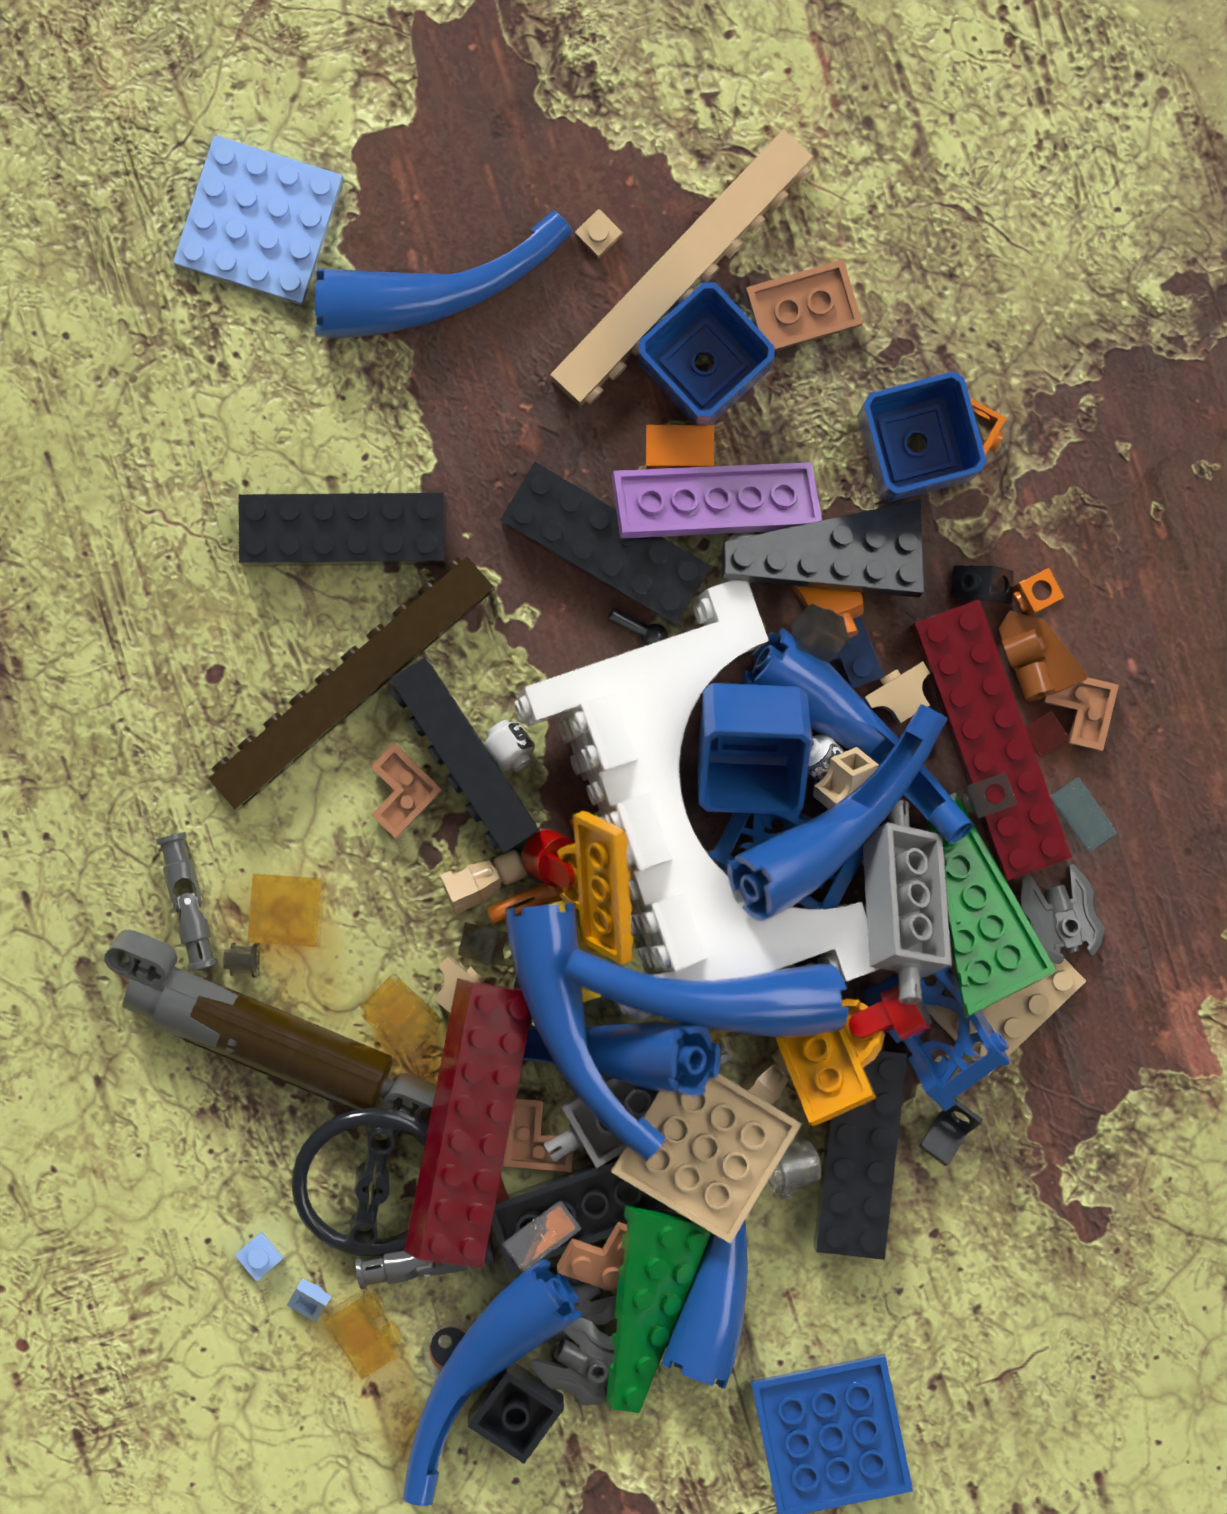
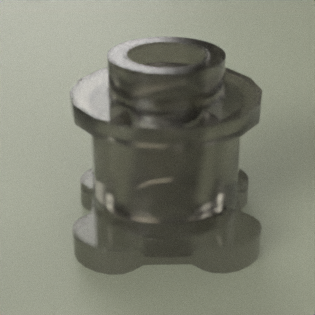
[223,943,261,978]

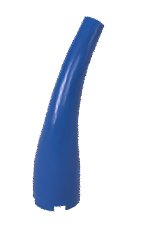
[315,210,573,338]
[742,628,973,844]
[728,704,948,921]
[505,903,666,1161]
[563,949,849,1037]
[523,1021,721,1096]
[661,1219,748,1389]
[402,1260,582,1506]

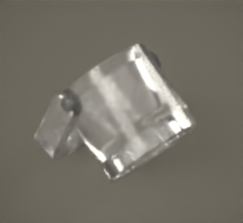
[768,1139,821,1199]

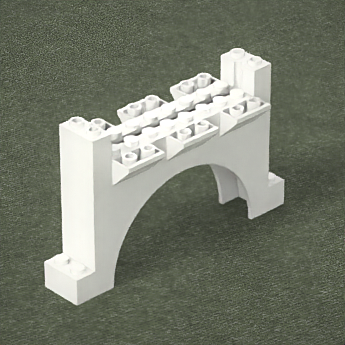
[514,580,880,1019]

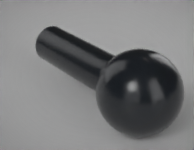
[608,608,669,646]

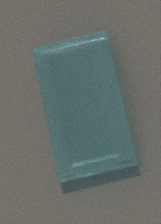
[1050,777,1118,852]

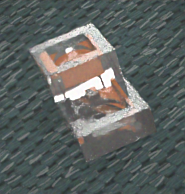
[502,1201,581,1272]

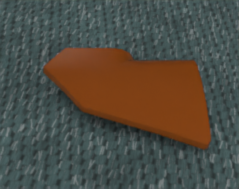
[998,610,1088,702]

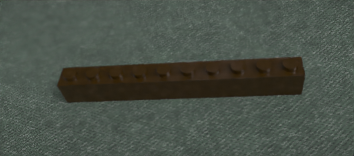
[208,556,495,810]

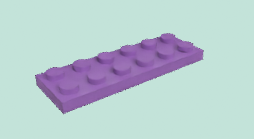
[611,462,822,539]

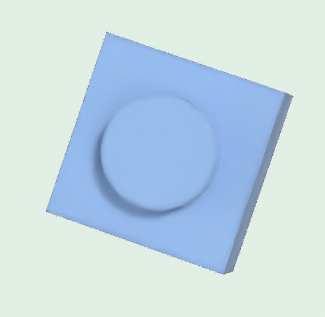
[235,1232,284,1281]
[287,1279,331,1322]

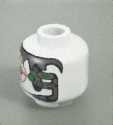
[485,719,535,772]
[807,734,845,784]

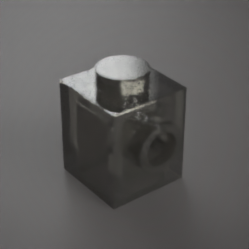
[791,603,850,663]

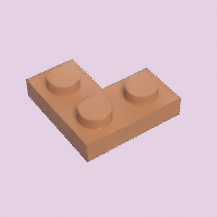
[1043,678,1119,751]
[371,743,443,839]
[503,1097,573,1172]
[556,1222,627,1293]

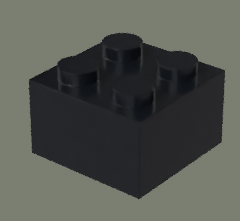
[467,1362,564,1464]

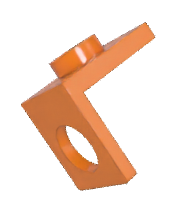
[970,398,1006,456]
[1013,568,1064,616]

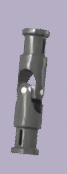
[156,832,218,972]
[355,1234,495,1290]

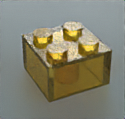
[247,873,325,947]
[360,973,443,1055]
[325,1287,403,1380]

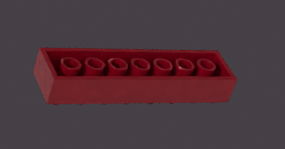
[911,600,1072,880]
[404,978,531,1268]

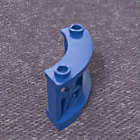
[708,811,864,910]
[863,964,1011,1111]

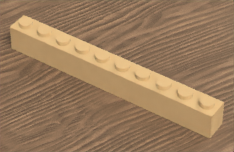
[550,129,813,408]

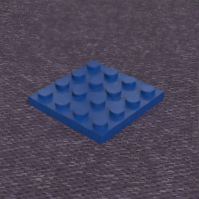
[751,1354,913,1514]

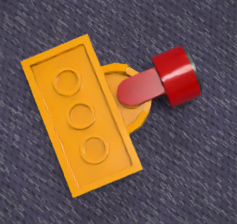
[522,811,634,965]
[775,985,932,1127]

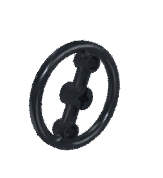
[292,1108,428,1257]

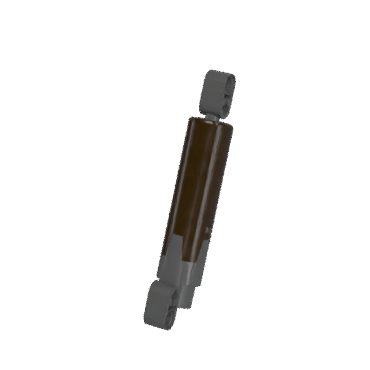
[104,930,436,1127]

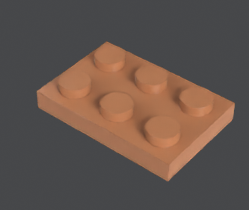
[746,259,863,352]

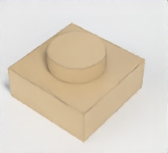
[575,209,623,259]

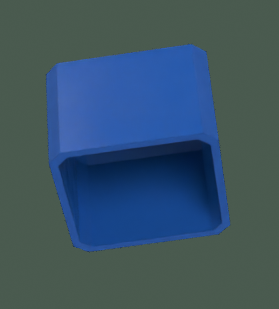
[638,282,774,425]
[857,371,987,503]
[697,683,812,815]

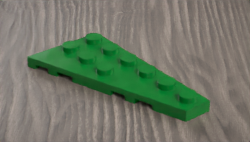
[925,792,1057,1018]
[606,1206,712,1413]

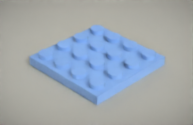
[173,135,344,305]

